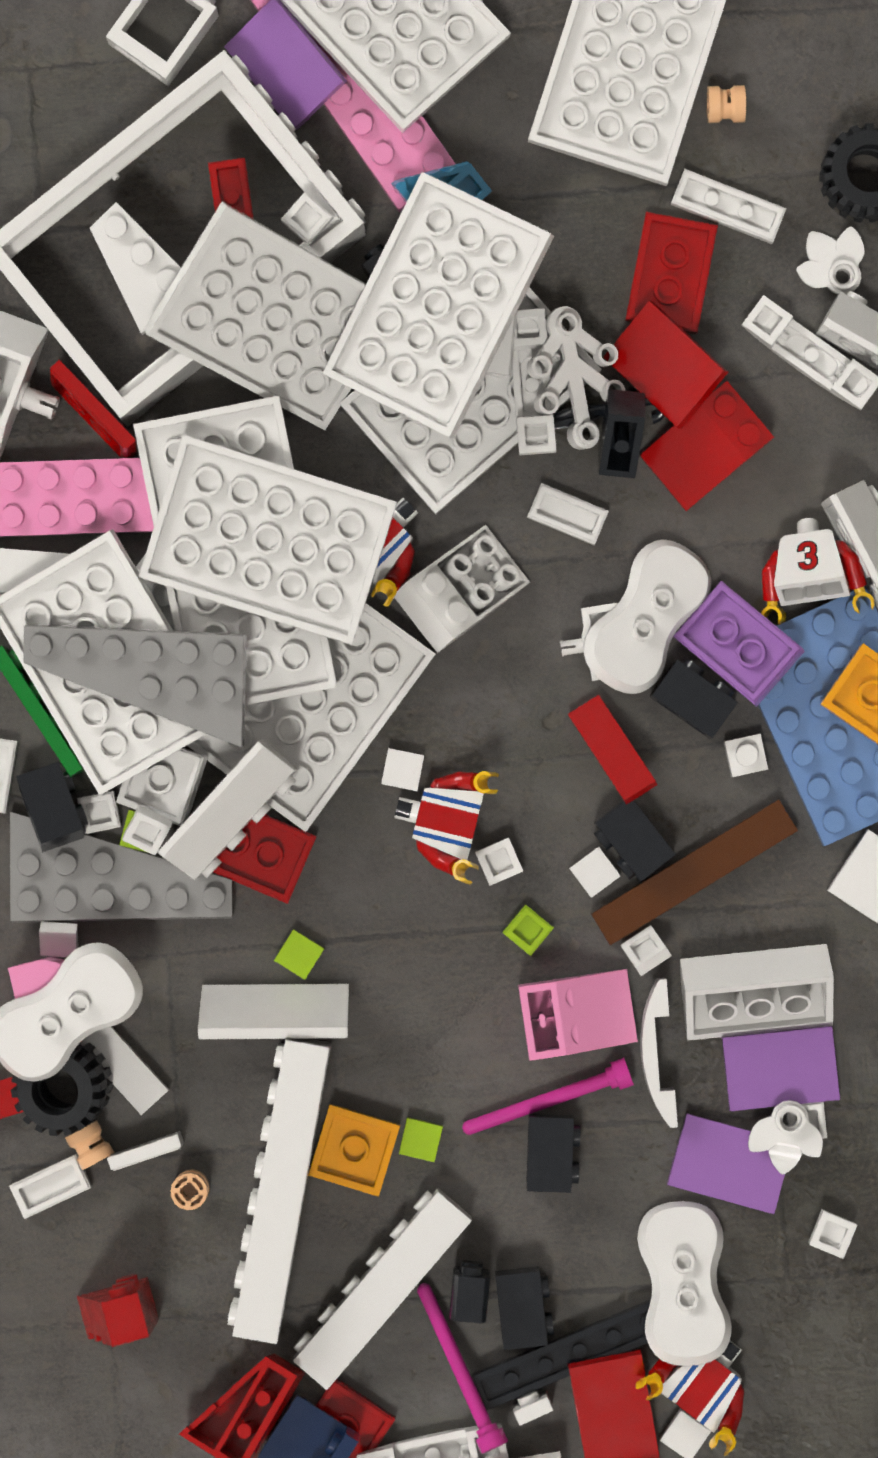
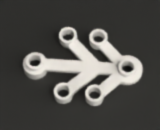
[527,306,625,450]

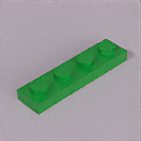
[0,645,84,777]

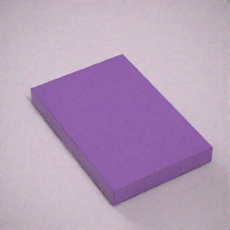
[224,0,347,130]
[673,581,805,707]
[721,1026,840,1111]
[667,1113,785,1214]

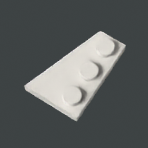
[90,202,181,336]

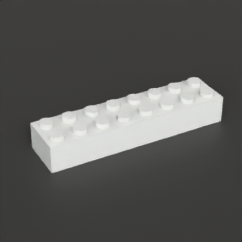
[227,1039,332,1344]

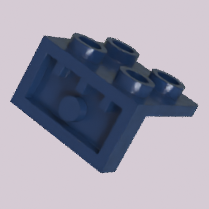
[258,1395,360,1458]

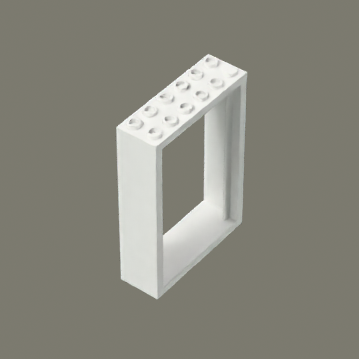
[0,50,366,427]

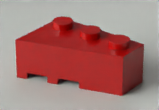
[77,1274,159,1347]
[179,1353,305,1458]

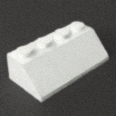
[815,291,878,370]
[821,480,878,611]
[158,739,297,880]
[680,944,834,1041]

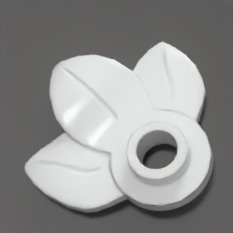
[796,226,865,295]
[748,1100,823,1174]

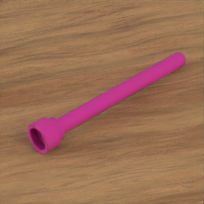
[462,1058,634,1135]
[417,1283,509,1454]

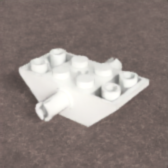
[0,311,60,459]

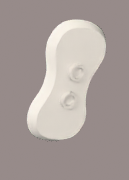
[584,539,711,694]
[0,942,143,1082]
[637,1201,732,1366]

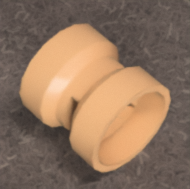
[706,85,746,123]
[65,1120,114,1170]
[170,1169,210,1210]

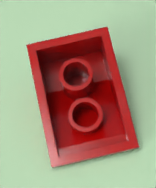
[639,381,774,511]

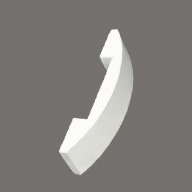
[742,295,878,410]
[512,308,556,456]
[640,978,678,1128]
[357,1423,509,1458]

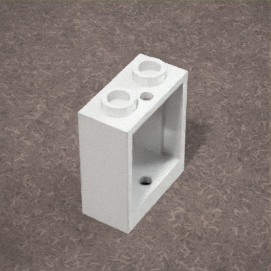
[106,0,219,87]

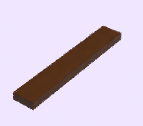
[591,799,798,946]

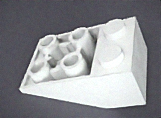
[394,525,530,653]

